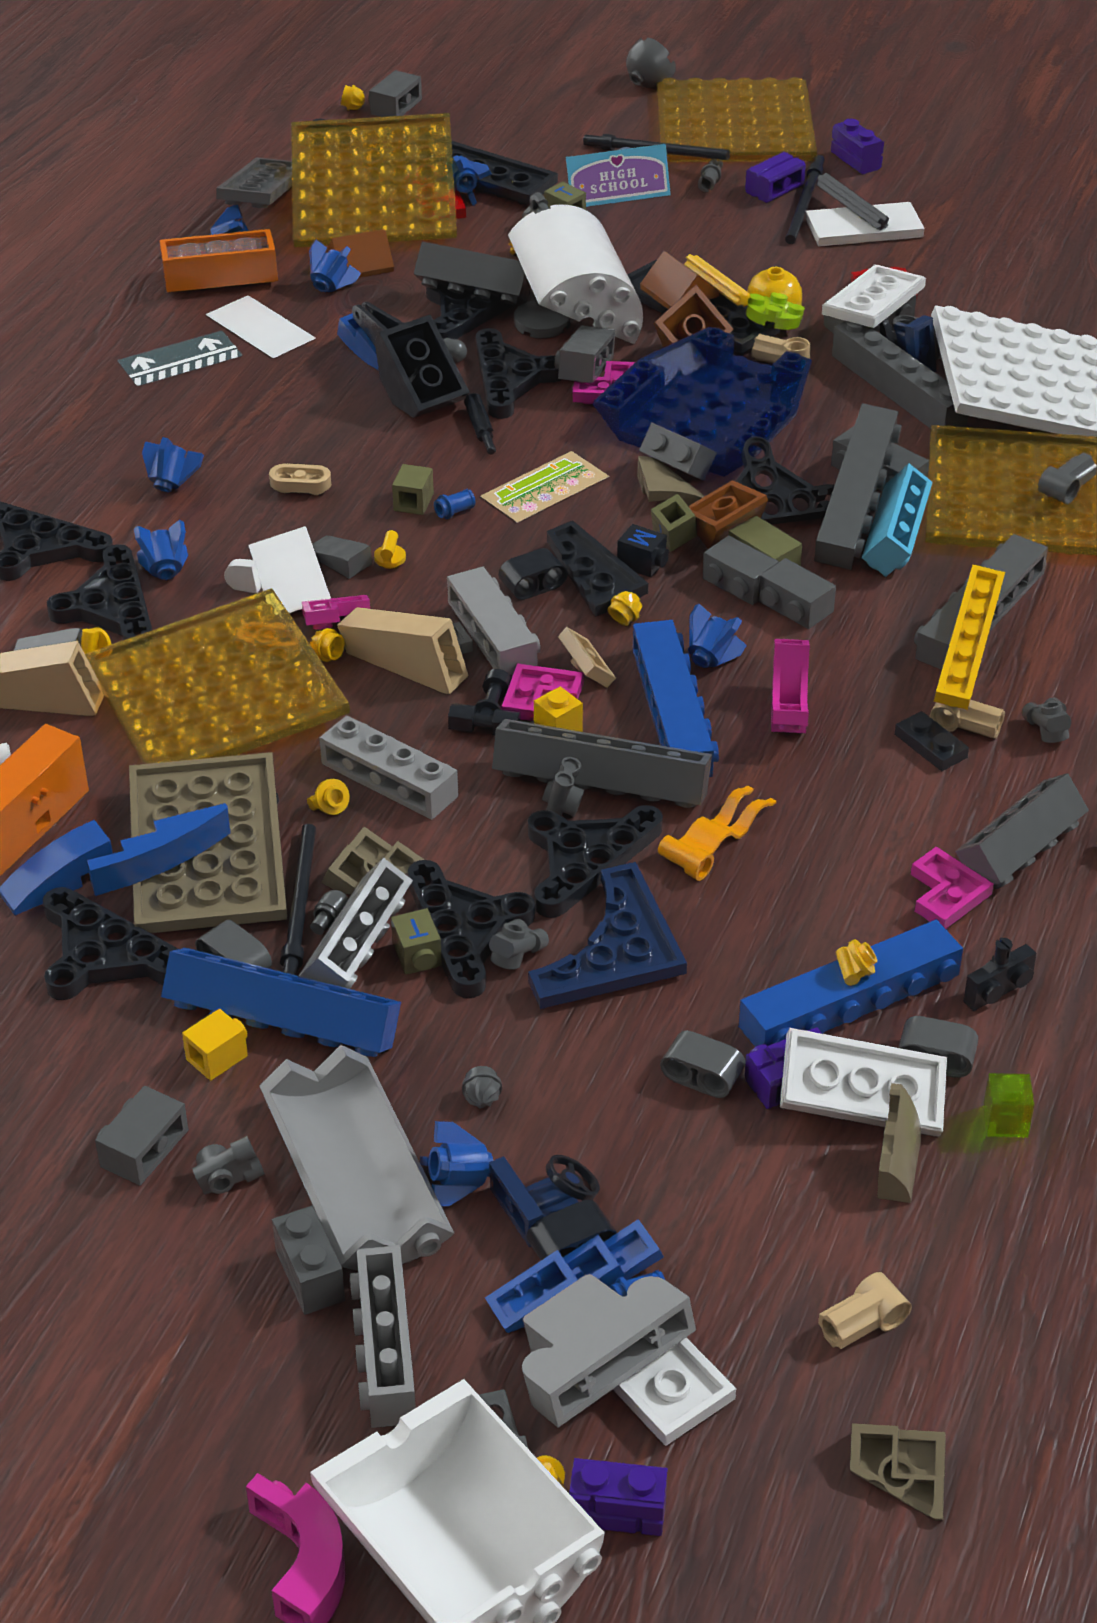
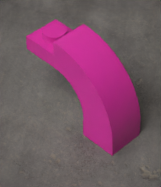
[771,639,810,733]
[246,1473,345,1623]

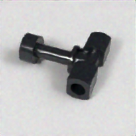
[448,669,521,736]

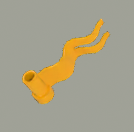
[658,786,777,881]

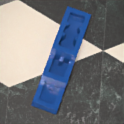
[87,803,231,896]
[485,1219,664,1333]

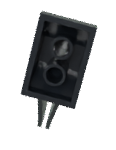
[352,301,470,418]

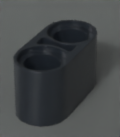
[498,548,568,600]
[526,1199,617,1260]

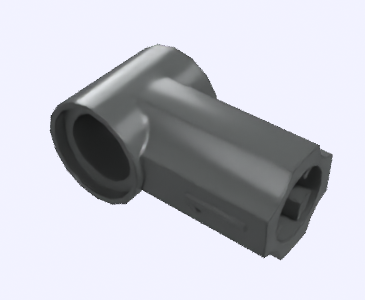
[1038,452,1097,505]

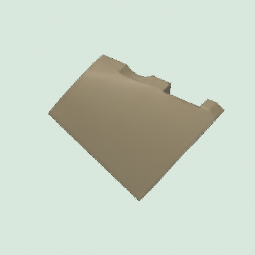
[637,456,705,506]
[321,827,424,895]
[878,1083,921,1203]
[850,1423,946,1521]

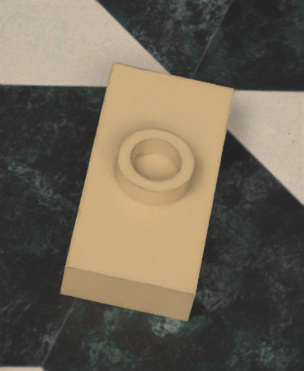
[558,627,616,688]

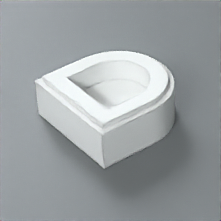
[224,559,261,593]

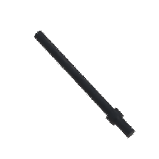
[583,134,730,160]
[785,155,825,244]
[280,824,316,976]

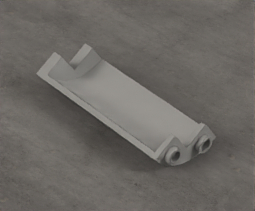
[259,1045,454,1270]

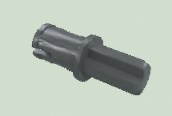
[698,159,723,192]

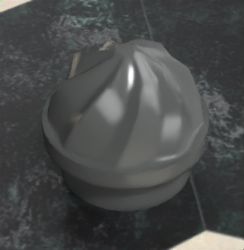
[462,1066,502,1109]

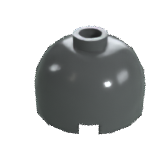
[626,38,676,88]

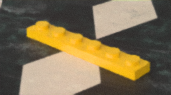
[933,565,1005,710]

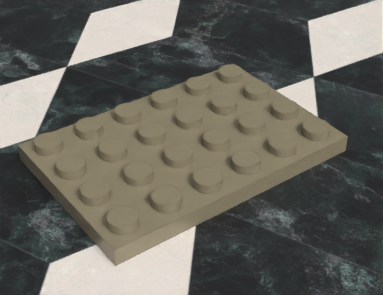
[129,752,287,933]

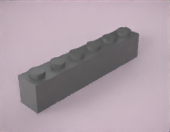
[832,321,968,438]
[814,403,902,570]
[914,534,1048,670]
[492,719,712,808]

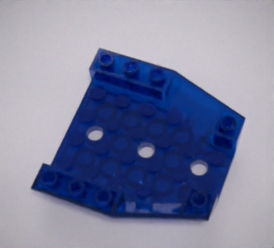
[593,327,812,477]

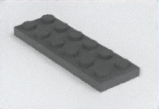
[216,157,307,208]

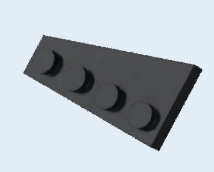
[547,520,649,617]

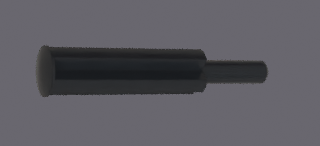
[464,393,496,455]

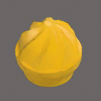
[340,85,365,110]
[608,591,642,626]
[310,628,345,662]

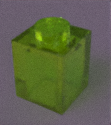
[983,1073,1034,1137]

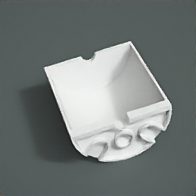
[508,205,643,344]
[310,1379,605,1623]

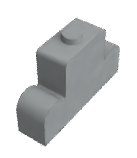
[522,1274,696,1427]

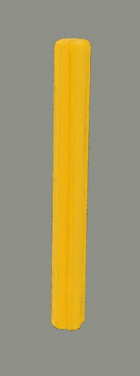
[684,254,751,307]

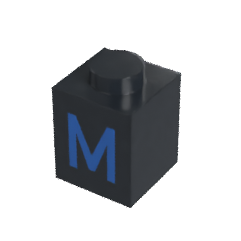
[617,524,669,578]

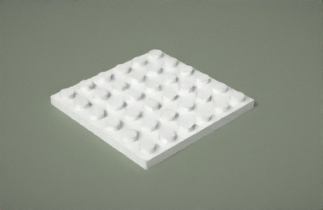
[931,305,1097,442]

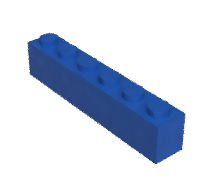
[632,620,719,777]
[739,919,963,1047]
[161,948,401,1057]

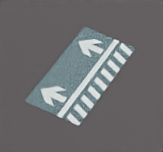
[117,331,243,386]

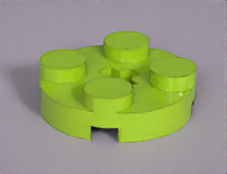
[746,292,805,330]

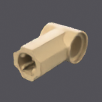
[752,334,810,376]
[929,700,1005,739]
[818,1272,912,1349]

